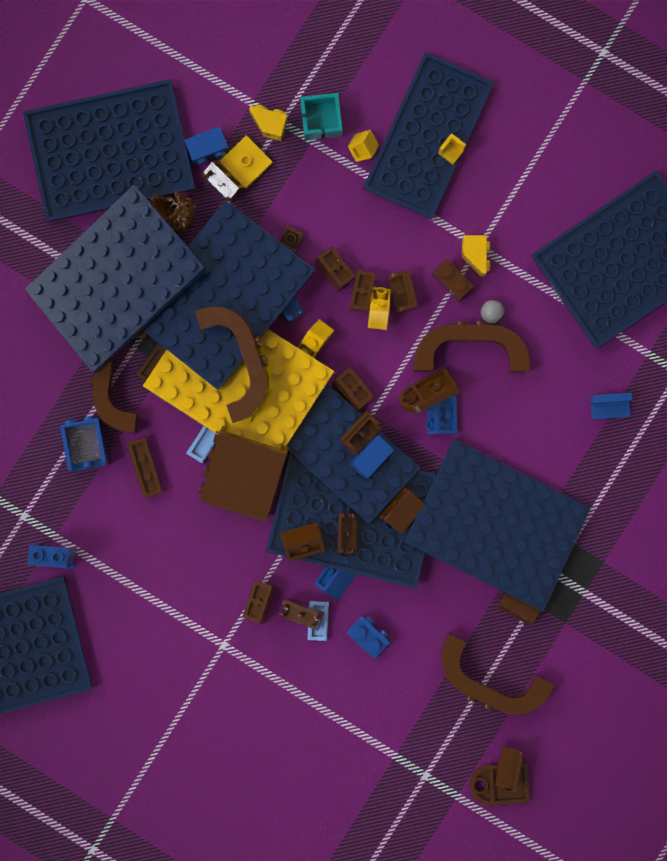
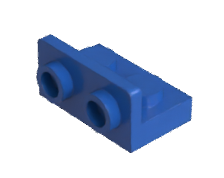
[426,396,457,435]
[346,616,390,659]

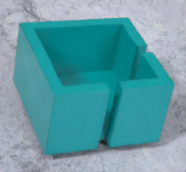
[300,93,342,140]

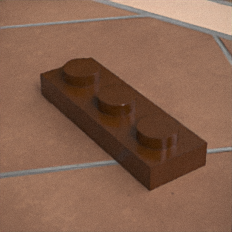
[127,438,163,498]

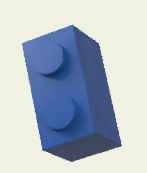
[184,126,229,166]

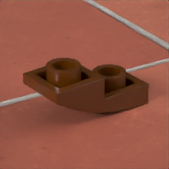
[279,225,304,253]

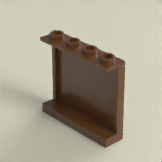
[199,426,289,522]

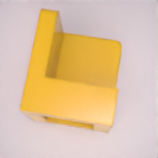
[348,130,379,162]
[438,133,466,165]

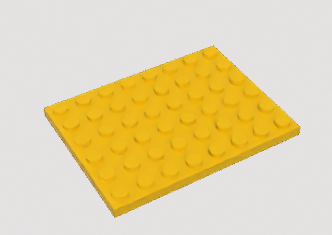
[143,330,334,449]

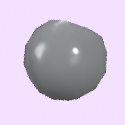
[481,300,504,324]

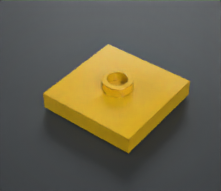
[219,135,273,189]

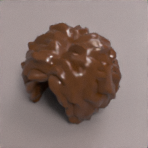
[150,191,197,234]

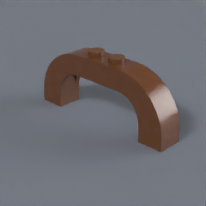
[195,307,270,423]
[413,321,530,373]
[90,330,148,434]
[440,633,554,715]

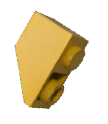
[249,105,288,141]
[462,235,490,277]
[368,287,391,330]
[298,319,334,358]

